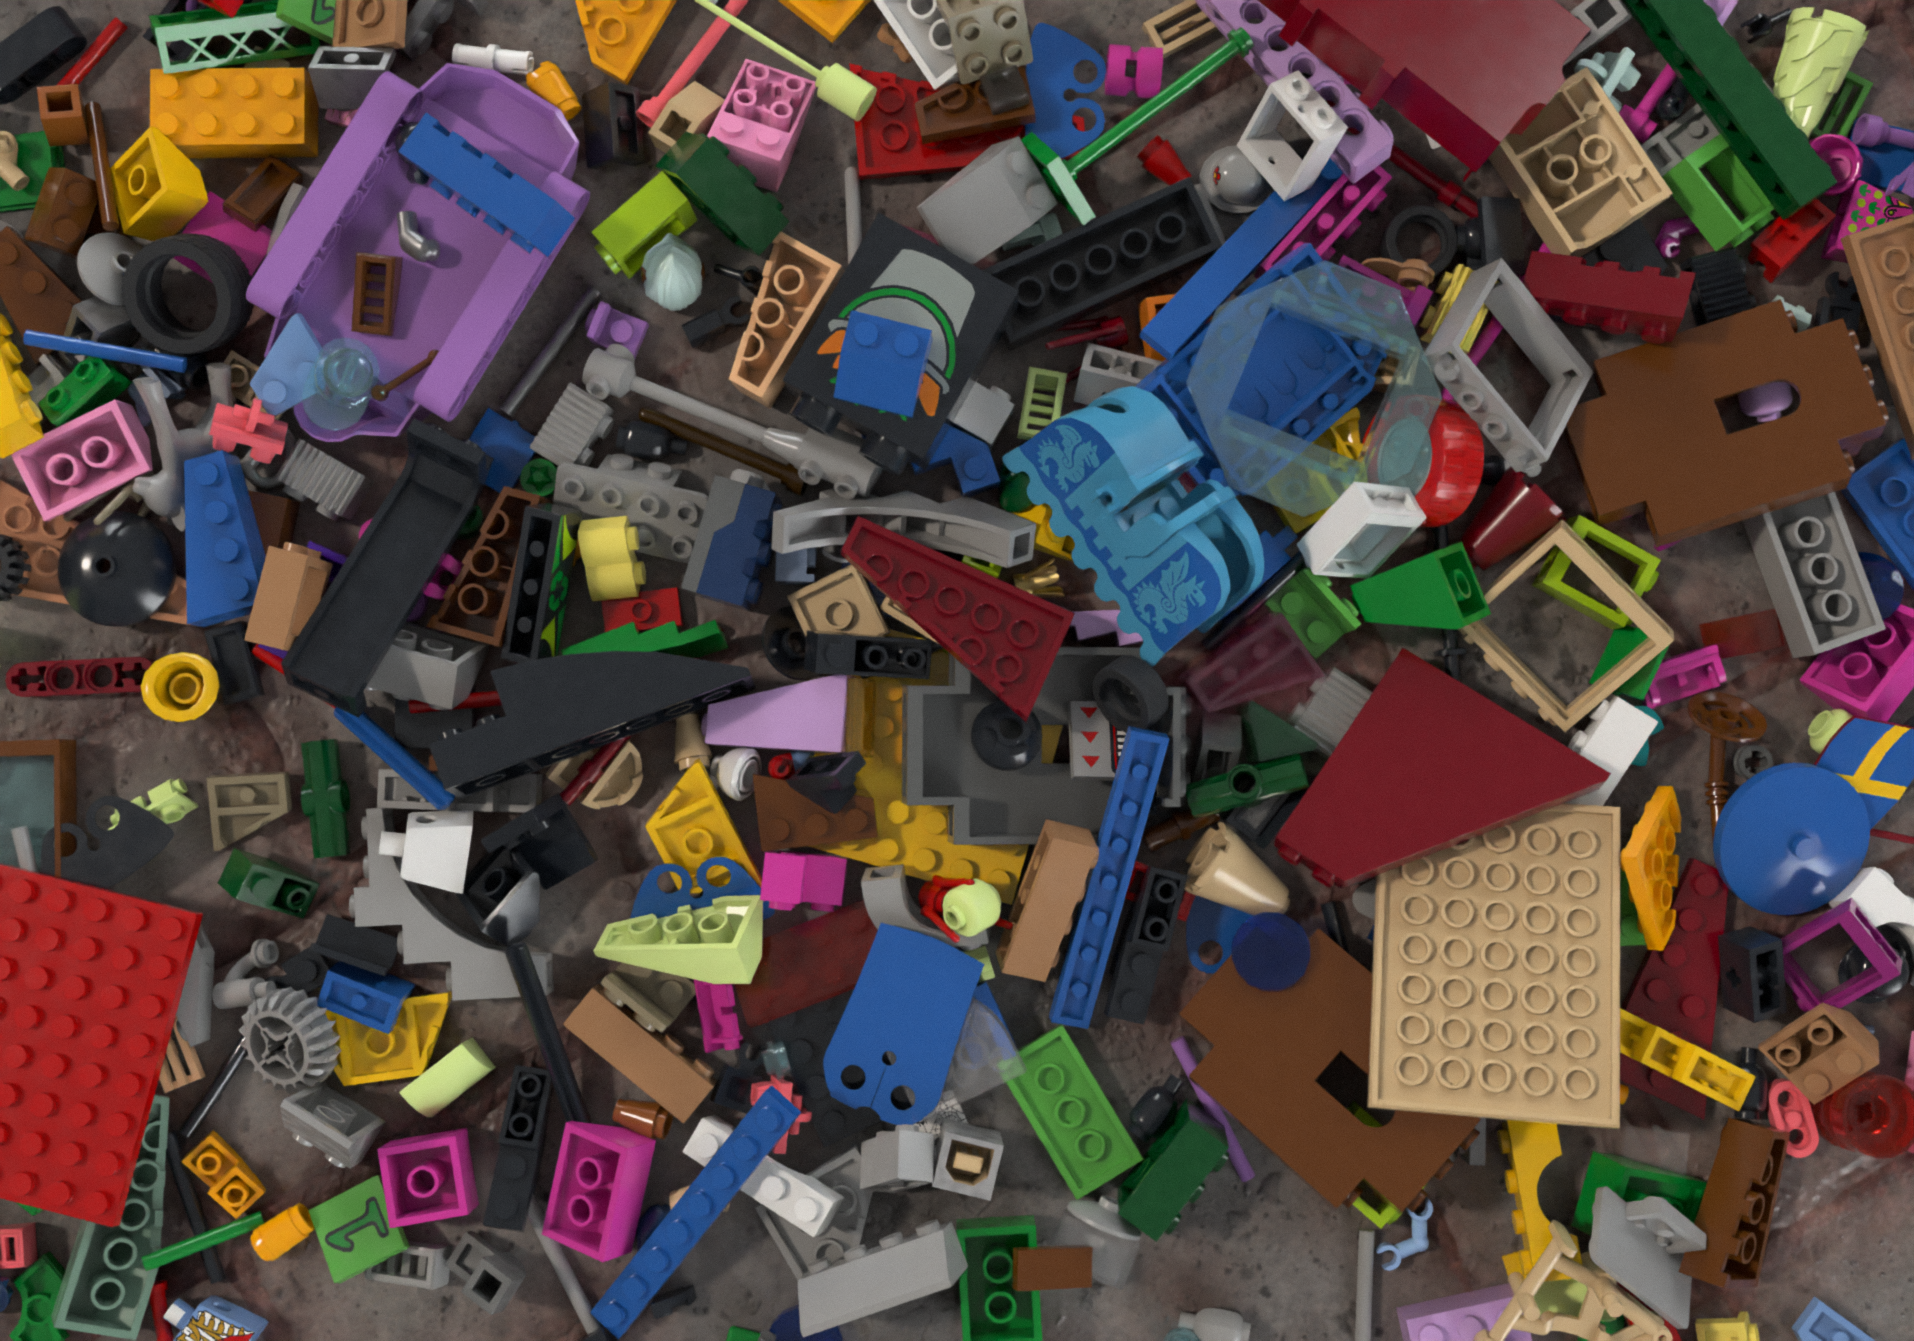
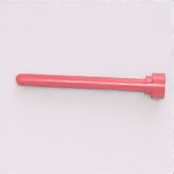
[636,0,749,128]

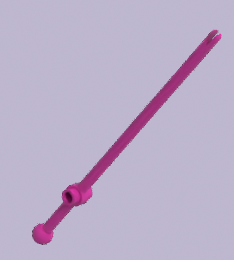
[1439,63,1677,400]

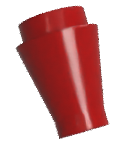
[1136,134,1192,186]

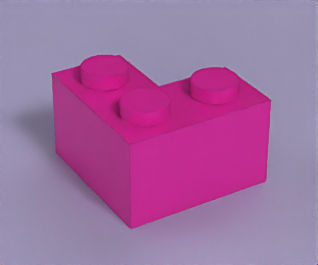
[760,850,848,912]

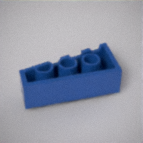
[398,113,575,257]
[184,450,266,627]

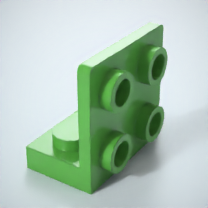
[1264,567,1361,660]

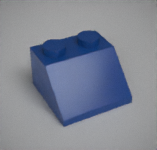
[834,310,933,418]

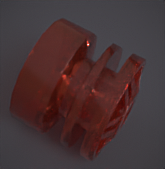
[1809,1071,1914,1159]

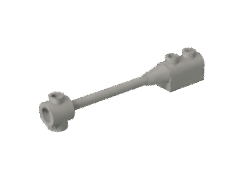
[582,344,882,499]

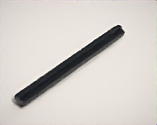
[505,942,592,1123]

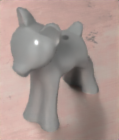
[132,362,237,532]

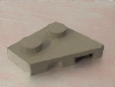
[206,771,292,851]

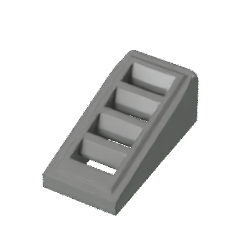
[364,1241,452,1290]

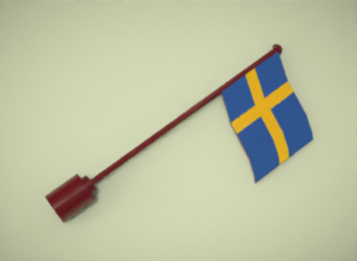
[1814,715,1914,844]

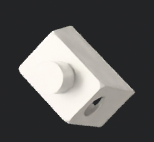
[378,810,473,894]

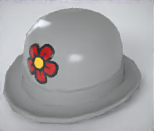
[1199,145,1274,214]

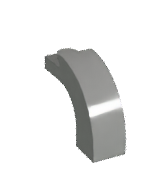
[861,864,991,950]

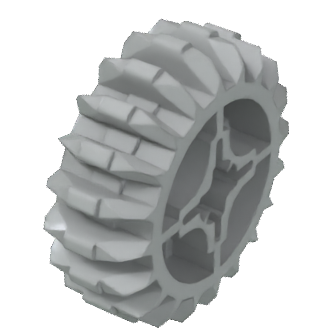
[239,987,341,1094]

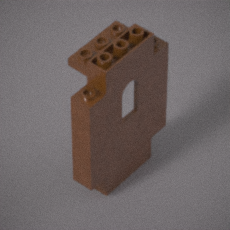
[1563,299,1889,547]
[1179,926,1481,1214]

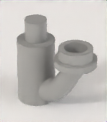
[212,939,279,1009]

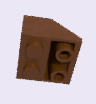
[24,167,127,262]

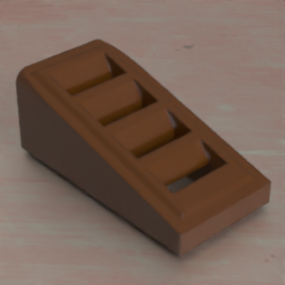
[351,252,402,336]

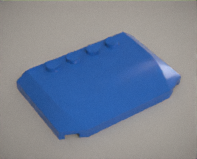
[1135,243,1389,496]

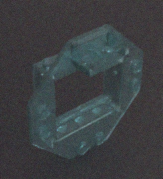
[1186,260,1442,517]

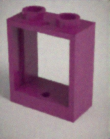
[1781,897,1902,1012]

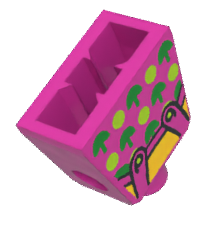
[1821,180,1913,263]

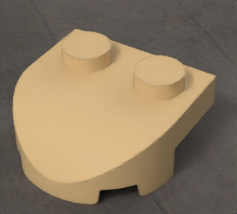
[546,740,643,809]

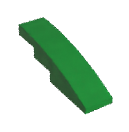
[561,620,729,658]

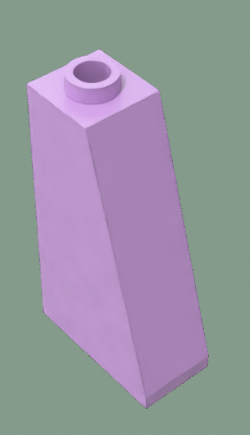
[701,674,856,754]

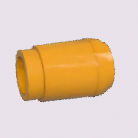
[526,61,582,121]
[250,1203,315,1262]

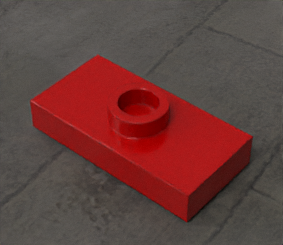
[602,587,683,632]

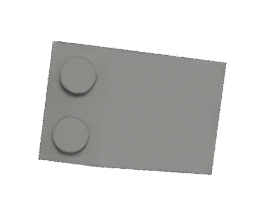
[916,137,1058,265]
[280,1082,386,1169]

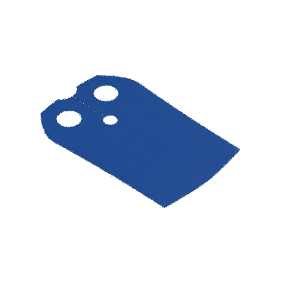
[823,923,984,1125]

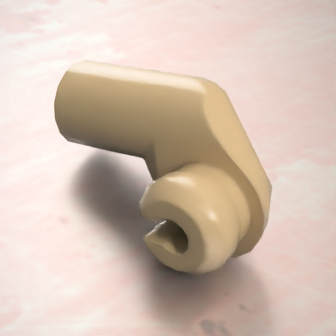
[0,131,30,191]

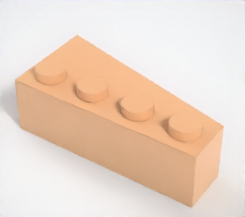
[729,232,845,409]

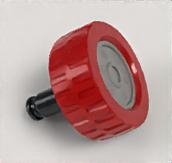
[1362,395,1505,528]

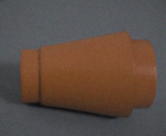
[612,1098,674,1140]

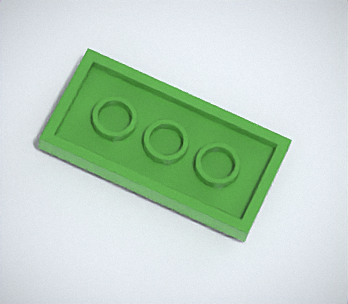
[996,1024,1144,1200]

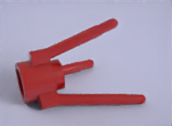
[918,875,1013,943]

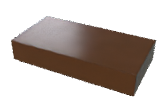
[222,154,303,232]
[1012,1244,1093,1291]

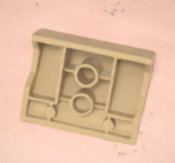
[1488,67,1673,257]

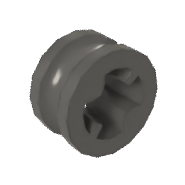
[1731,745,1773,779]

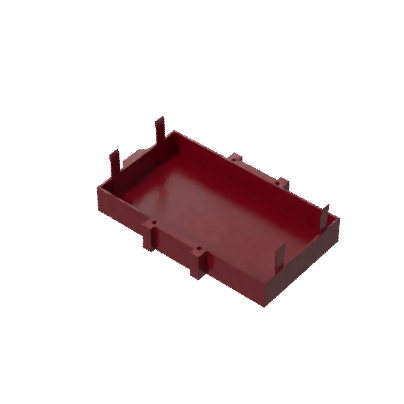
[1258,0,1590,182]

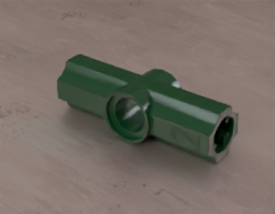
[301,739,350,858]
[1186,753,1309,819]

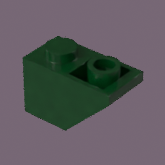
[218,848,320,919]

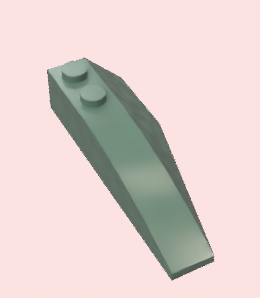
[51,1094,170,1340]

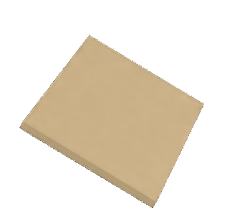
[1367,803,1620,1129]

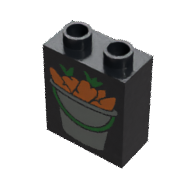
[783,212,1019,476]

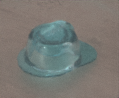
[302,338,379,431]

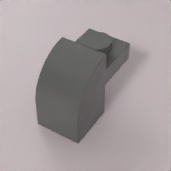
[445,1231,526,1315]

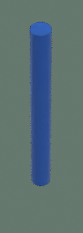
[23,329,187,373]

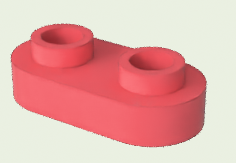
[1766,1078,1819,1158]

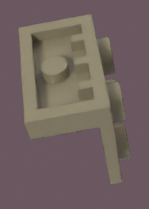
[936,0,1033,84]
[600,962,696,1033]

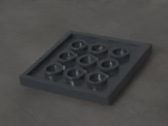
[760,955,965,1147]

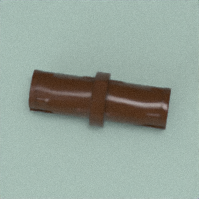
[1142,809,1220,853]

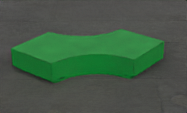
[9,1251,70,1341]

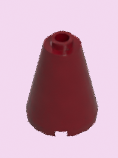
[1457,466,1567,571]

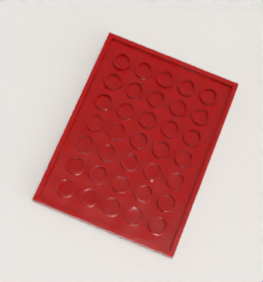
[0,863,203,1227]

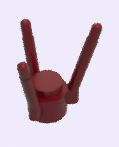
[1045,315,1128,383]

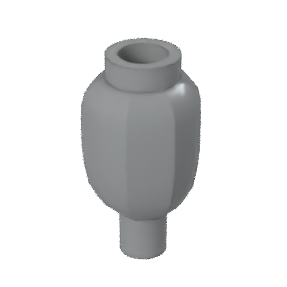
[1178,1308,1251,1341]

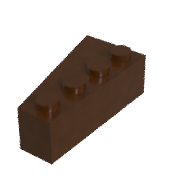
[426,486,553,647]
[1678,1118,1790,1288]

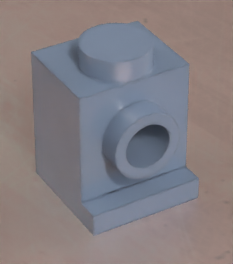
[775,547,817,585]

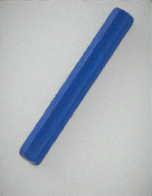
[333,707,455,810]

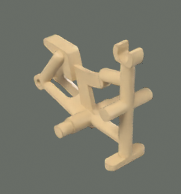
[1473,1220,1673,1341]

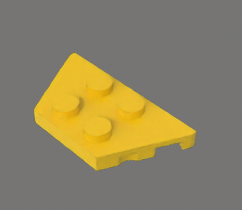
[645,758,762,893]
[325,991,452,1086]

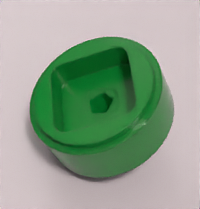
[520,459,557,498]

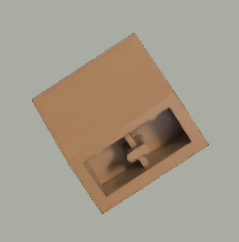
[1758,1002,1879,1105]

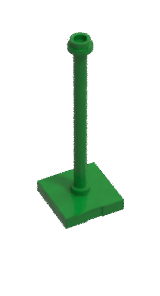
[1021,27,1254,226]

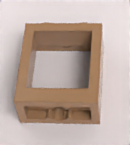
[244,542,333,651]

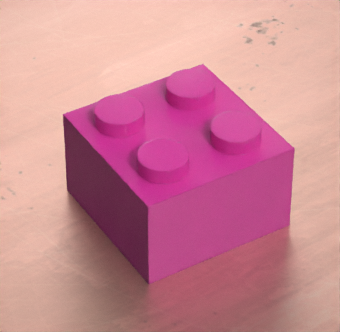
[377,1128,479,1228]

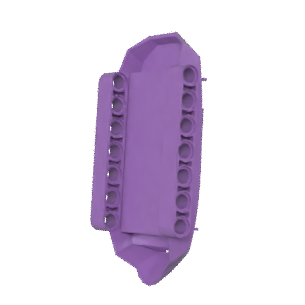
[246,63,591,442]

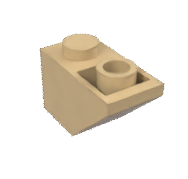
[648,81,725,153]

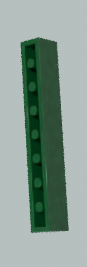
[1622,0,1837,220]

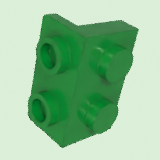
[38,356,132,427]

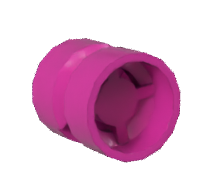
[1104,44,1163,98]

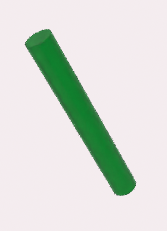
[142,1211,265,1272]

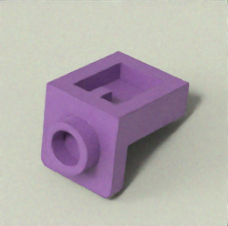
[585,301,649,359]

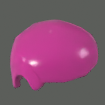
[1809,134,1863,196]

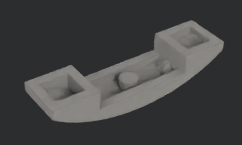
[1641,63,1774,176]

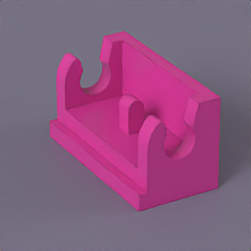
[1641,644,1726,709]

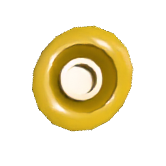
[141,652,219,722]

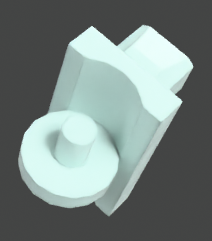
[1574,47,1641,113]

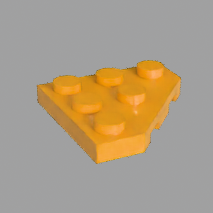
[575,0,677,85]
[1620,786,1682,951]

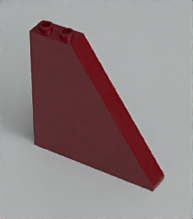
[1274,648,1611,889]

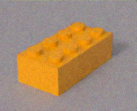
[150,68,319,158]

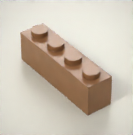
[995,819,1099,982]
[562,984,717,1124]

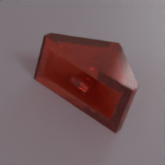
[1699,608,1785,659]

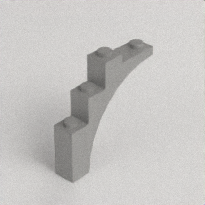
[771,488,1036,568]
[349,808,554,1001]

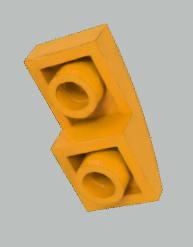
[182,1130,266,1219]

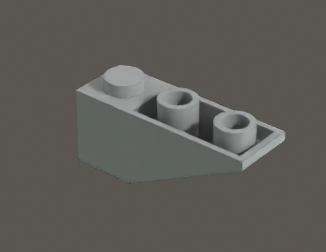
[176,924,215,1047]

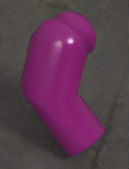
[1654,215,1700,259]

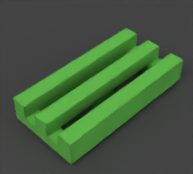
[1809,70,1873,139]

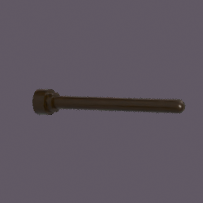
[638,407,808,496]

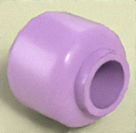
[1737,382,1793,422]

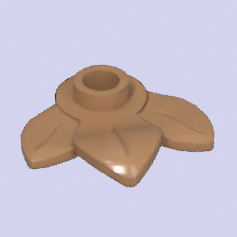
[1362,258,1435,291]

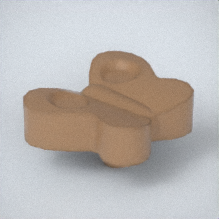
[877,23,913,63]

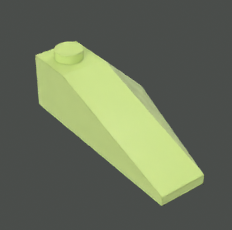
[593,895,763,984]

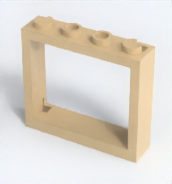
[1458,519,1674,732]

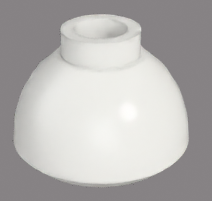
[710,748,762,801]

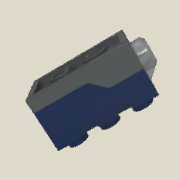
[681,469,783,611]

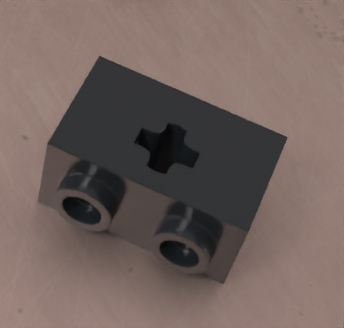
[1718,926,1787,1023]

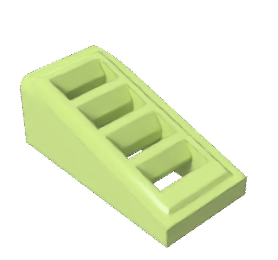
[1017,367,1067,440]

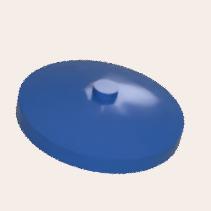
[1713,763,1870,915]

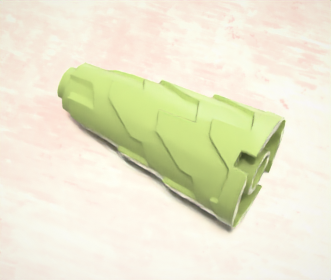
[1773,7,1869,139]

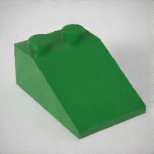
[1571,1151,1707,1236]

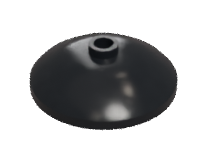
[58,511,177,627]

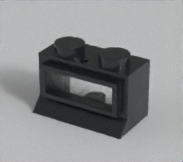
[1222,759,1310,849]

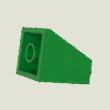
[1350,541,1491,630]

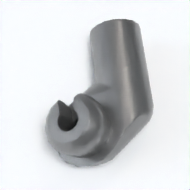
[396,211,440,263]

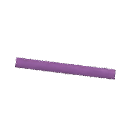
[1170,1036,1255,1182]

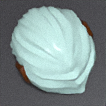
[641,233,706,311]

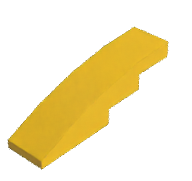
[1620,1008,1756,1111]

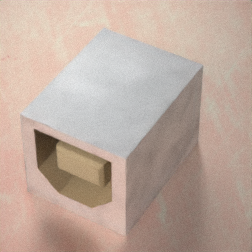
[932,1118,1004,1201]

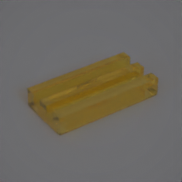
[845,678,876,758]

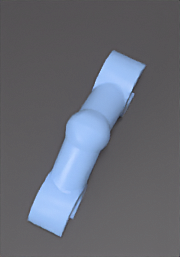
[1375,1197,1433,1271]

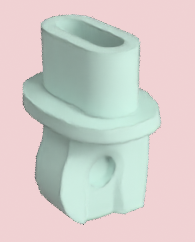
[1002,212,1062,251]

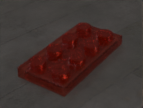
[735,900,878,1028]

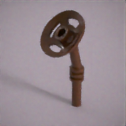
[1687,691,1767,843]

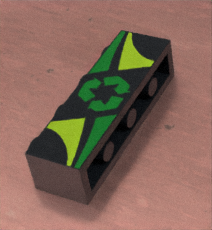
[501,503,582,663]

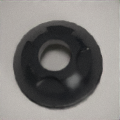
[971,700,1042,771]

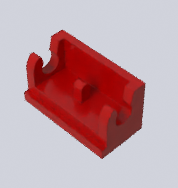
[1748,199,1836,284]

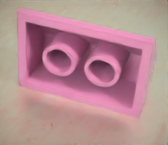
[11,400,153,522]

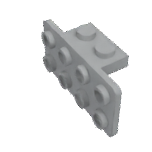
[553,454,708,564]
[1589,1186,1707,1329]

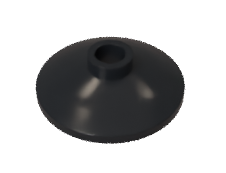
[762,606,821,681]

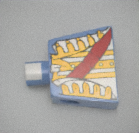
[163,1295,269,1341]

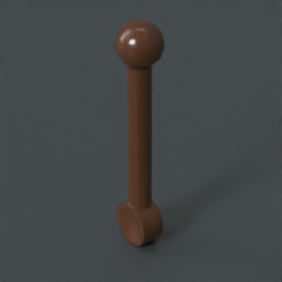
[371,349,439,401]

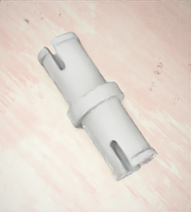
[452,43,534,76]

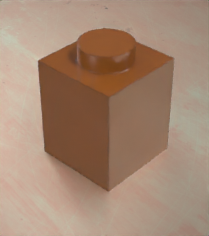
[37,84,90,147]

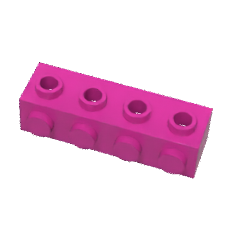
[1254,166,1392,279]

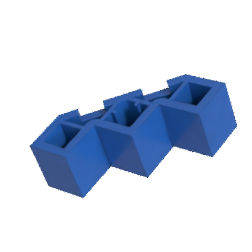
[861,426,1000,497]

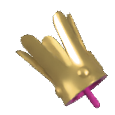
[1013,558,1065,598]

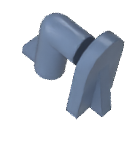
[128,365,187,427]

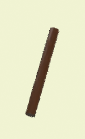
[85,102,119,231]

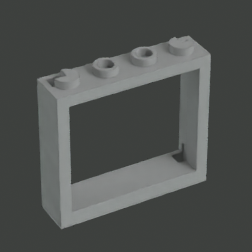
[1421,258,1593,473]

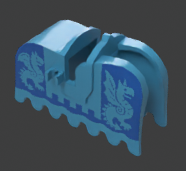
[1002,386,1264,667]

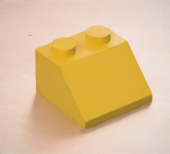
[110,126,209,241]

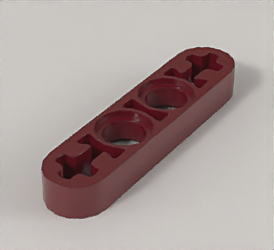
[5,657,155,698]

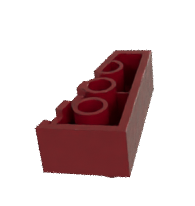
[1522,251,1696,344]

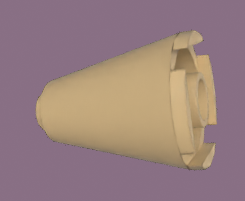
[1180,822,1290,920]

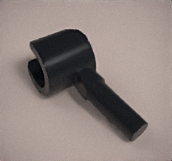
[1740,8,1792,44]
[714,264,763,296]

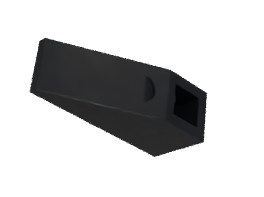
[804,630,932,679]

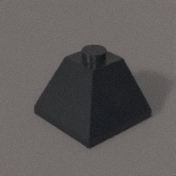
[455,845,540,947]

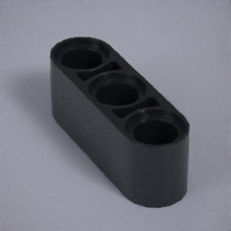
[0,6,87,105]

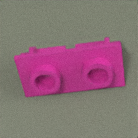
[694,979,743,1053]

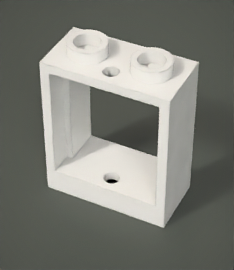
[1237,70,1348,201]
[1297,482,1427,579]

